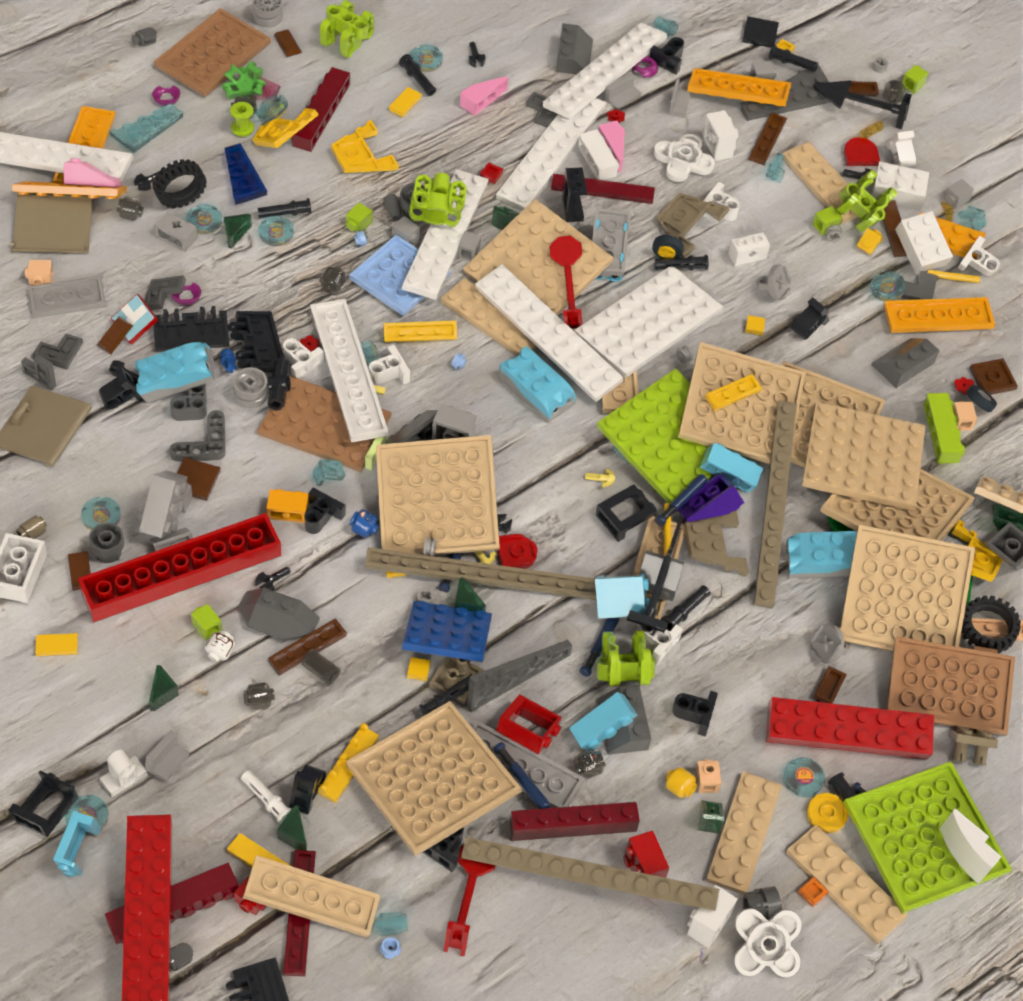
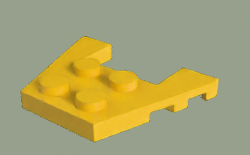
[253,104,318,148]
[331,120,399,173]
[952,520,1003,582]

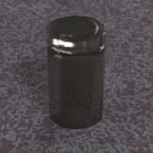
[301,649,341,685]

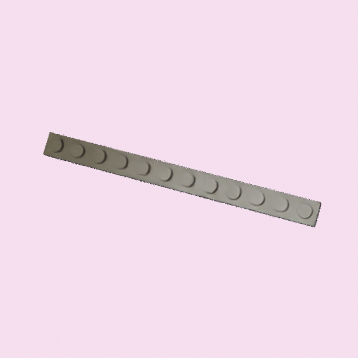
[753,400,797,609]
[365,547,597,600]
[462,837,720,911]

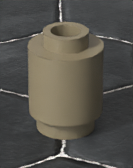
[16,515,47,539]

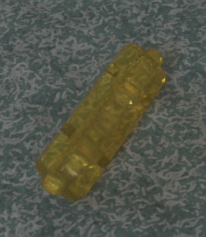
[860,121,884,139]

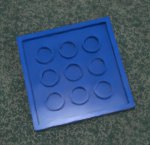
[402,601,492,662]

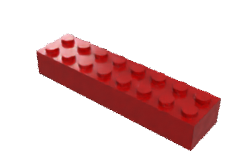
[766,697,934,760]

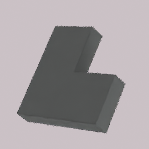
[526,92,558,128]
[897,271,937,300]
[145,275,186,310]
[32,333,83,370]
[21,354,57,390]

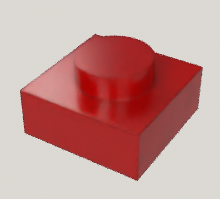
[480,162,503,184]

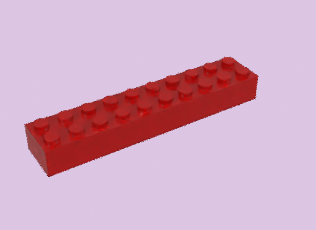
[78,513,282,623]
[122,814,173,1001]

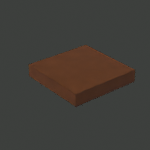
[969,358,1018,395]
[177,457,221,501]

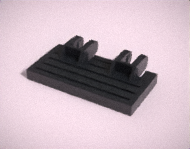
[153,306,230,352]
[228,311,284,372]
[225,957,289,1001]

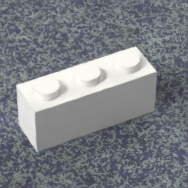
[577,129,619,180]

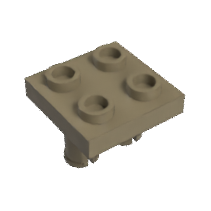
[429,657,484,704]
[949,726,998,766]

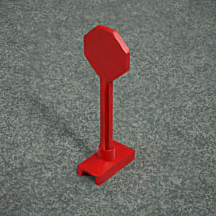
[549,235,583,329]
[443,845,496,956]

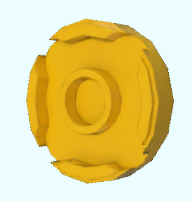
[806,793,849,833]

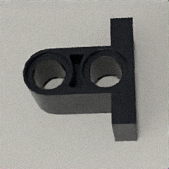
[649,37,684,75]
[791,297,829,340]
[98,367,143,409]
[304,487,346,534]
[672,690,718,736]
[289,764,326,815]
[423,827,464,872]

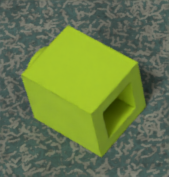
[901,64,929,94]
[346,203,373,232]
[812,206,842,236]
[191,604,222,641]

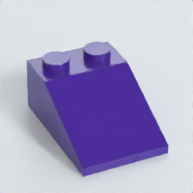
[678,473,745,522]

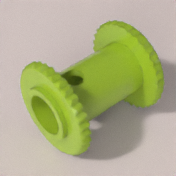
[230,102,255,137]

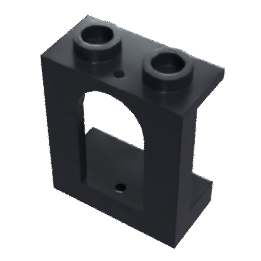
[562,167,588,222]
[596,484,657,542]
[8,770,79,837]

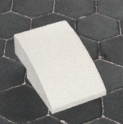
[940,809,1002,884]

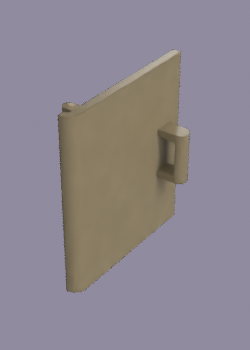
[11,195,93,254]
[0,386,92,467]

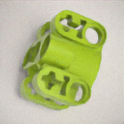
[320,0,374,58]
[836,169,898,233]
[409,173,467,227]
[597,630,655,687]

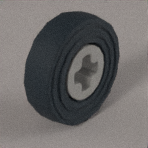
[966,385,997,412]

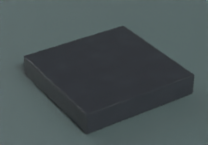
[742,16,779,48]

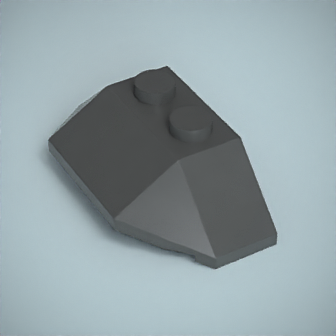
[238,588,320,641]

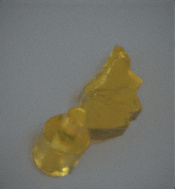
[941,202,954,222]

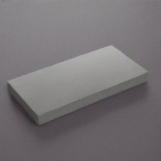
[28,276,106,318]

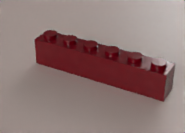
[290,67,350,152]
[510,802,640,841]
[105,862,239,945]

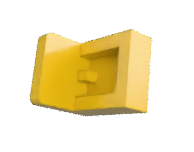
[856,228,883,256]

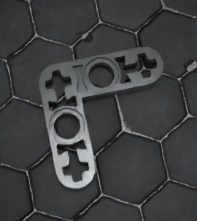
[169,410,226,462]

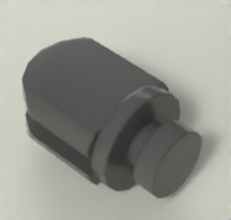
[131,27,157,46]
[170,943,193,971]

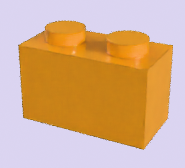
[266,489,309,523]

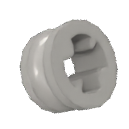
[872,57,889,73]
[826,225,842,242]
[676,345,693,364]
[423,537,437,556]
[417,588,435,604]

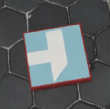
[111,294,158,344]

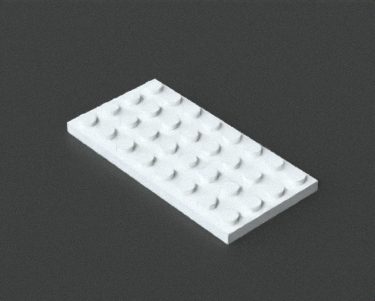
[574,267,723,378]

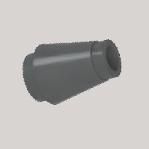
[383,194,402,221]

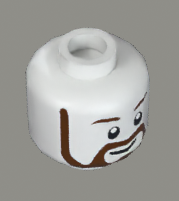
[205,630,235,662]

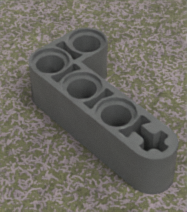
[170,383,207,421]

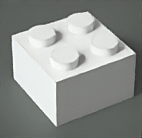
[702,110,738,161]
[687,884,738,949]

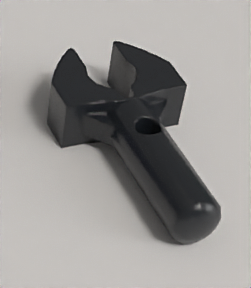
[468,42,486,68]
[843,168,875,185]
[134,170,162,191]
[109,360,139,382]
[497,514,512,534]
[255,567,291,590]

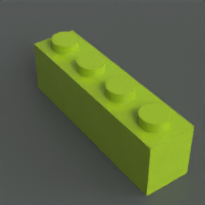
[923,393,965,464]

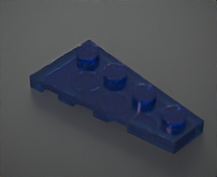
[224,143,267,205]

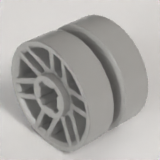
[252,0,283,27]
[233,367,268,409]

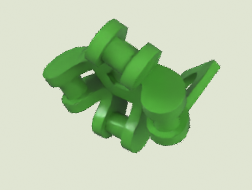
[222,61,266,99]

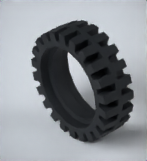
[152,159,207,208]
[961,595,1021,653]

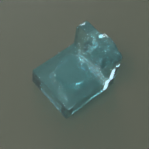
[766,153,785,183]
[958,206,986,231]
[313,460,345,486]

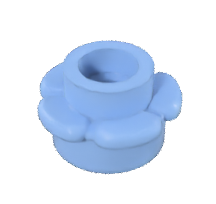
[354,230,368,247]
[451,353,467,370]
[379,937,401,959]

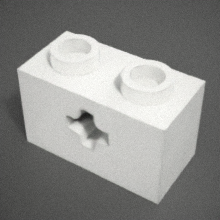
[728,232,770,266]

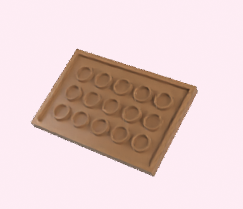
[154,8,271,97]
[257,375,392,472]
[886,636,1015,736]

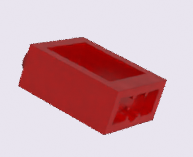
[496,694,562,755]

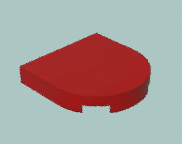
[844,137,881,166]
[497,534,537,569]

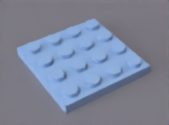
[349,234,450,316]

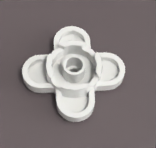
[654,134,715,182]
[734,908,801,977]

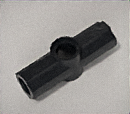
[267,358,291,411]

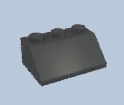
[556,23,593,75]
[872,338,939,388]
[386,410,438,444]
[597,685,651,755]

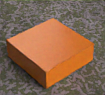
[798,877,829,907]

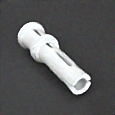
[241,770,294,825]

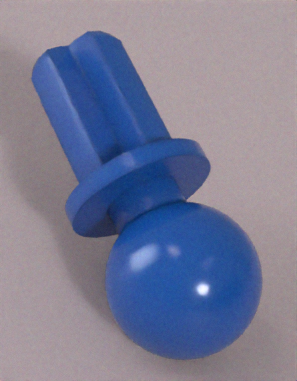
[220,349,236,373]

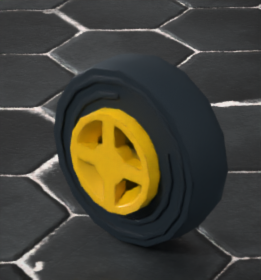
[652,235,684,259]

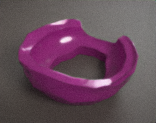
[632,57,658,78]
[152,85,181,106]
[172,283,202,305]

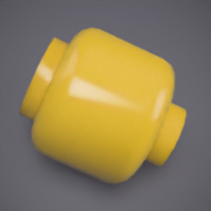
[665,767,697,798]

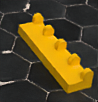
[383,321,457,343]
[318,723,379,804]

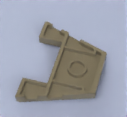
[657,193,730,258]
[683,510,749,577]

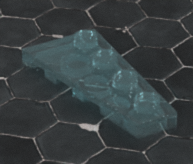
[109,104,183,153]

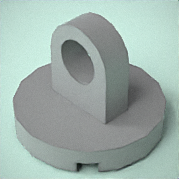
[756,264,791,300]
[811,624,850,664]

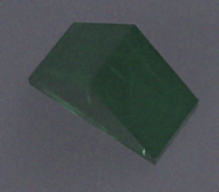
[492,205,520,230]
[223,214,252,249]
[993,504,1023,532]
[454,577,486,612]
[149,665,179,711]
[698,800,724,834]
[277,805,307,850]

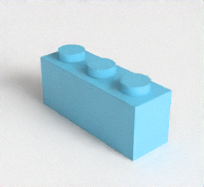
[700,442,763,493]
[569,692,637,751]

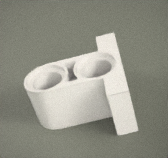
[886,131,916,168]
[703,182,740,221]
[957,236,1000,276]
[283,338,324,379]
[369,345,410,385]
[637,624,683,665]
[99,749,148,797]

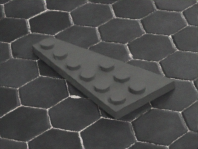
[741,64,831,121]
[467,640,572,712]

